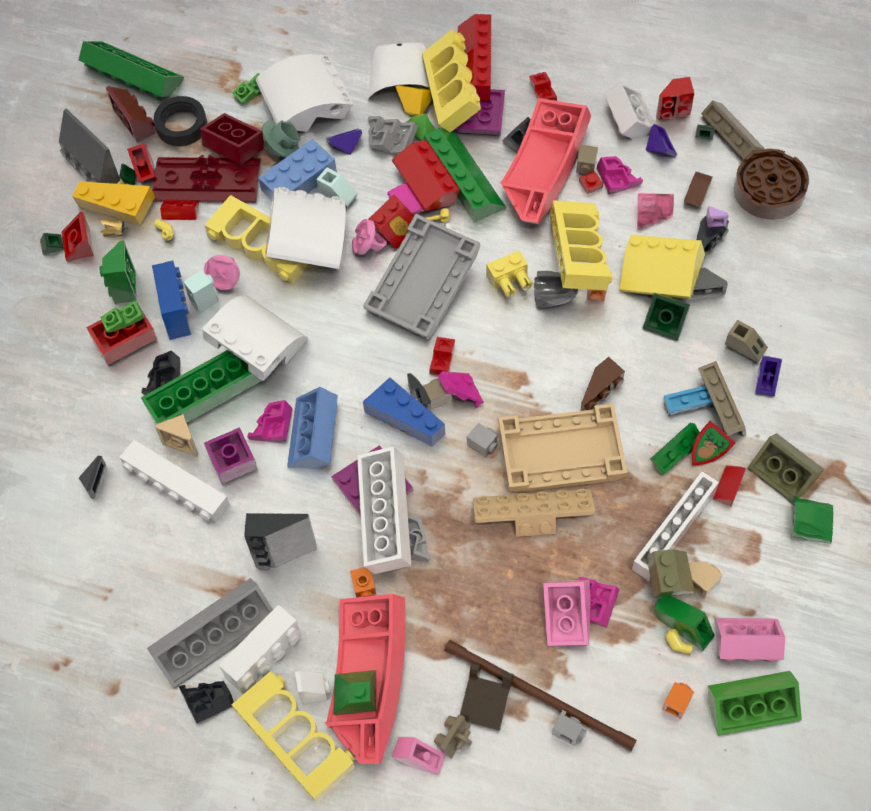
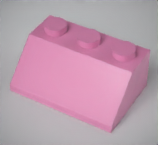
[715,618,785,662]

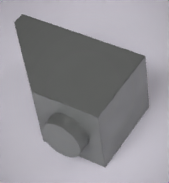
[691,268,728,298]

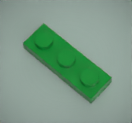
[650,422,700,475]

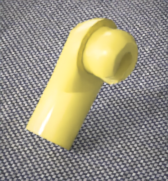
[666,628,693,655]

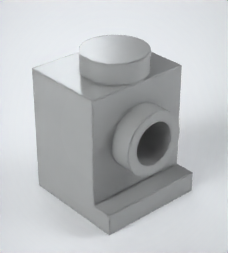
[552,710,587,746]

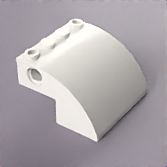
[256,54,353,132]
[266,187,346,269]
[202,295,308,381]

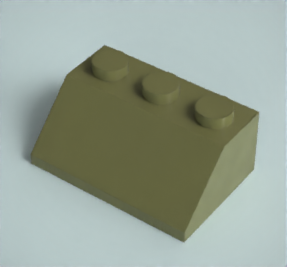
[748,433,824,502]

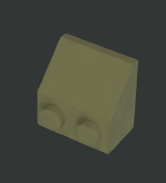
[646,549,695,598]

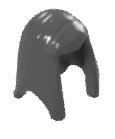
[534,271,578,308]

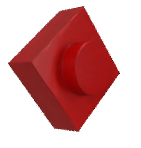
[579,171,603,194]

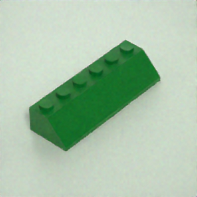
[78,41,184,99]
[424,128,506,223]
[141,350,262,425]

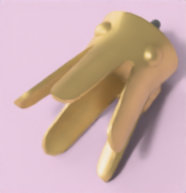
[101,217,129,236]

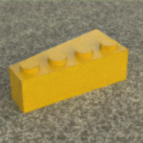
[72,181,155,226]

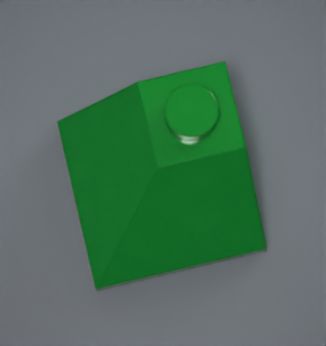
[334,670,376,715]

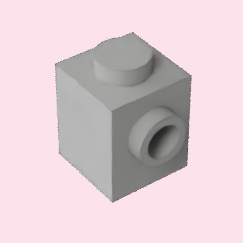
[467,423,498,458]

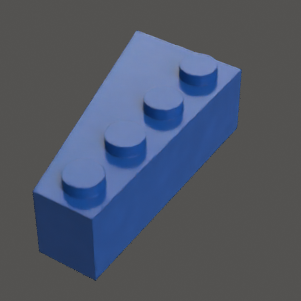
[152,260,191,340]
[363,377,445,447]

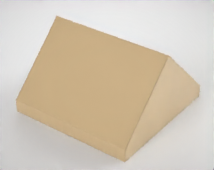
[155,415,198,457]

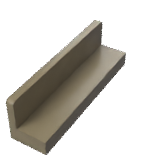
[701,100,765,159]
[698,361,747,436]

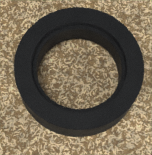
[154,96,207,147]

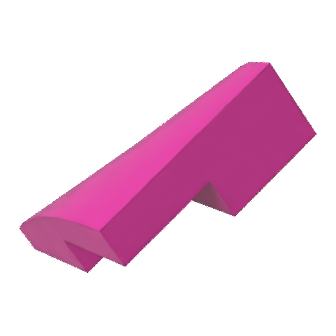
[597,156,643,193]
[578,577,619,628]

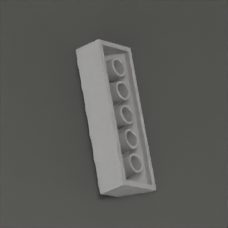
[147,578,273,688]

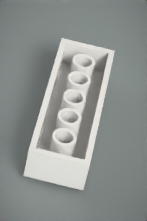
[357,446,411,574]

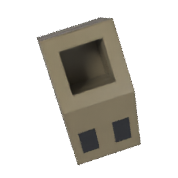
[725,320,768,362]

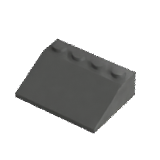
[59,108,121,184]

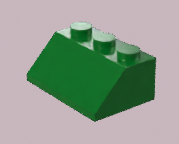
[99,240,137,304]

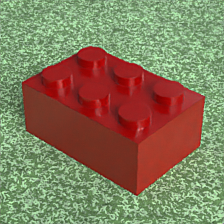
[86,309,157,365]

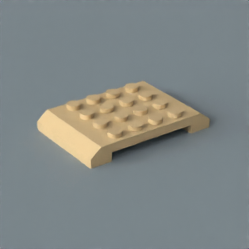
[498,403,627,493]

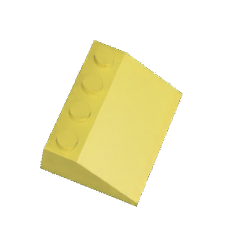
[619,235,705,299]

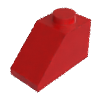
[127,143,156,183]

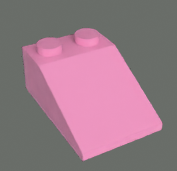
[543,580,591,646]

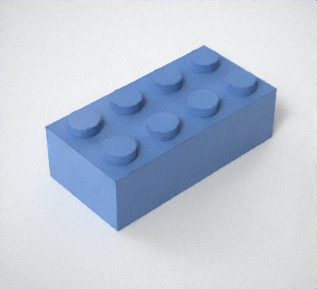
[258,139,337,200]

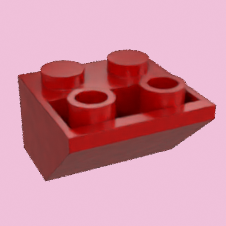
[656,77,694,120]

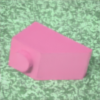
[392,737,445,775]

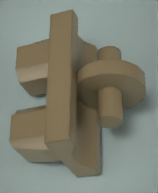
[434,714,472,759]

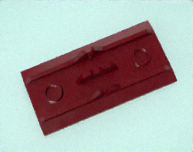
[152,155,261,203]

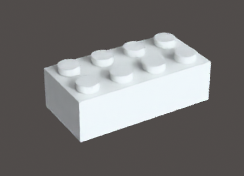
[219,605,301,694]

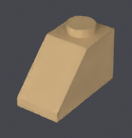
[689,562,723,599]

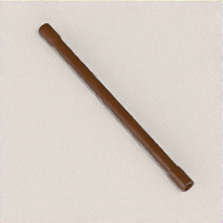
[444,640,637,751]

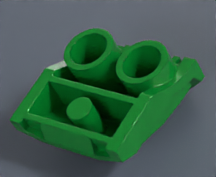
[792,496,834,544]

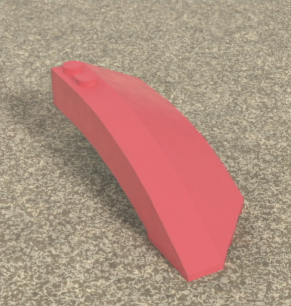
[500,98,591,224]
[324,594,405,764]

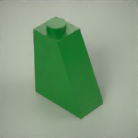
[653,596,715,651]

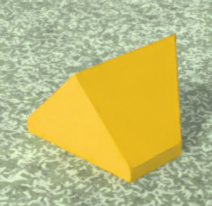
[395,85,433,116]

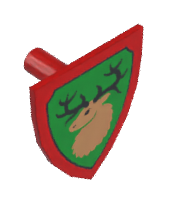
[691,421,736,465]

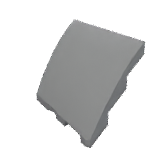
[368,116,418,155]
[408,514,431,561]

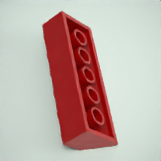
[457,14,492,101]

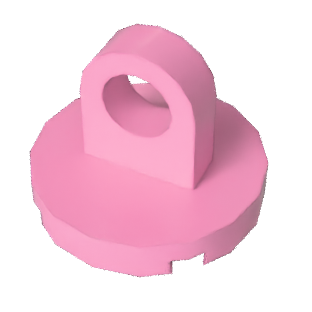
[352,219,387,255]
[204,255,240,290]

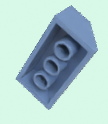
[287,387,338,469]

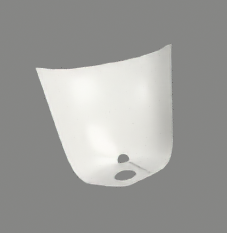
[368,42,430,98]

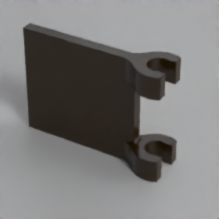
[460,663,514,731]

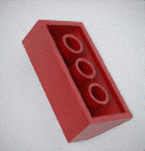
[392,140,460,211]

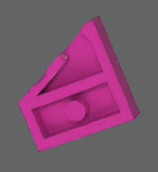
[438,372,484,407]

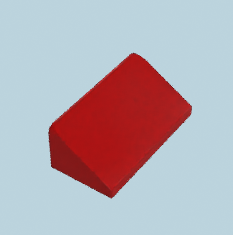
[160,200,199,220]
[713,465,746,507]

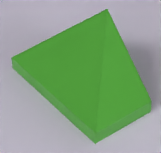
[405,114,436,141]

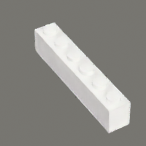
[119,440,230,522]
[632,472,719,581]

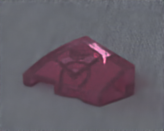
[637,193,674,230]

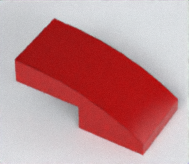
[529,72,557,101]
[429,337,455,375]

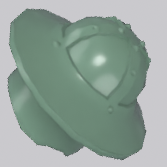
[262,120,300,158]

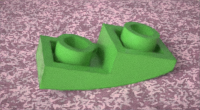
[232,73,262,104]
[100,300,145,333]

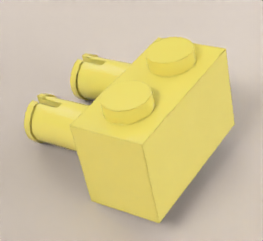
[486,251,533,297]

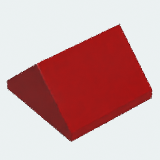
[61,212,94,261]

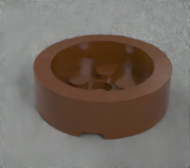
[733,149,809,220]

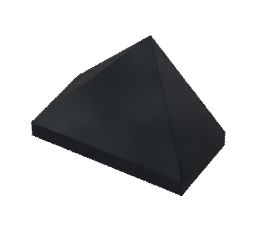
[79,455,106,499]

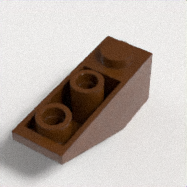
[580,357,625,411]

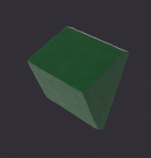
[643,293,690,340]

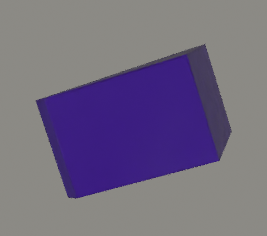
[755,355,782,396]

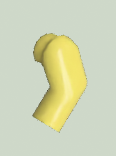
[154,219,174,240]

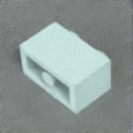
[183,270,218,313]

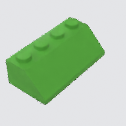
[708,671,802,736]

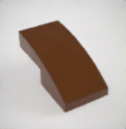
[684,172,713,208]

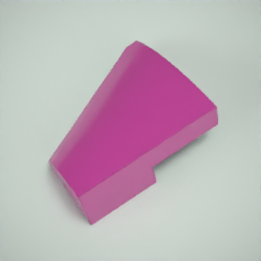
[247,400,293,441]

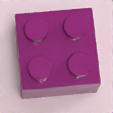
[204,427,258,484]

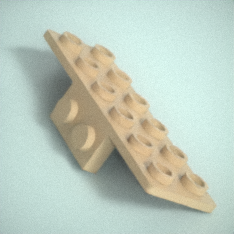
[473,489,595,537]

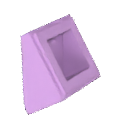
[706,206,729,227]

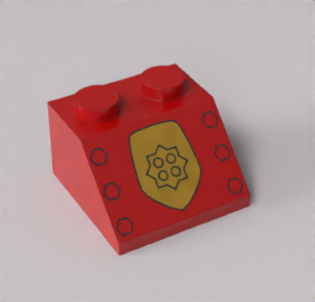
[368,195,414,249]

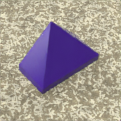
[646,124,677,157]
[326,128,362,155]

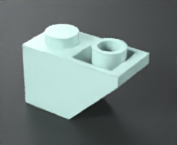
[317,167,357,207]

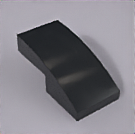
[407,373,431,412]

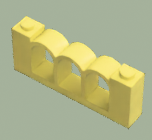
[422,29,481,132]
[204,195,309,283]
[550,200,613,291]
[232,671,355,803]

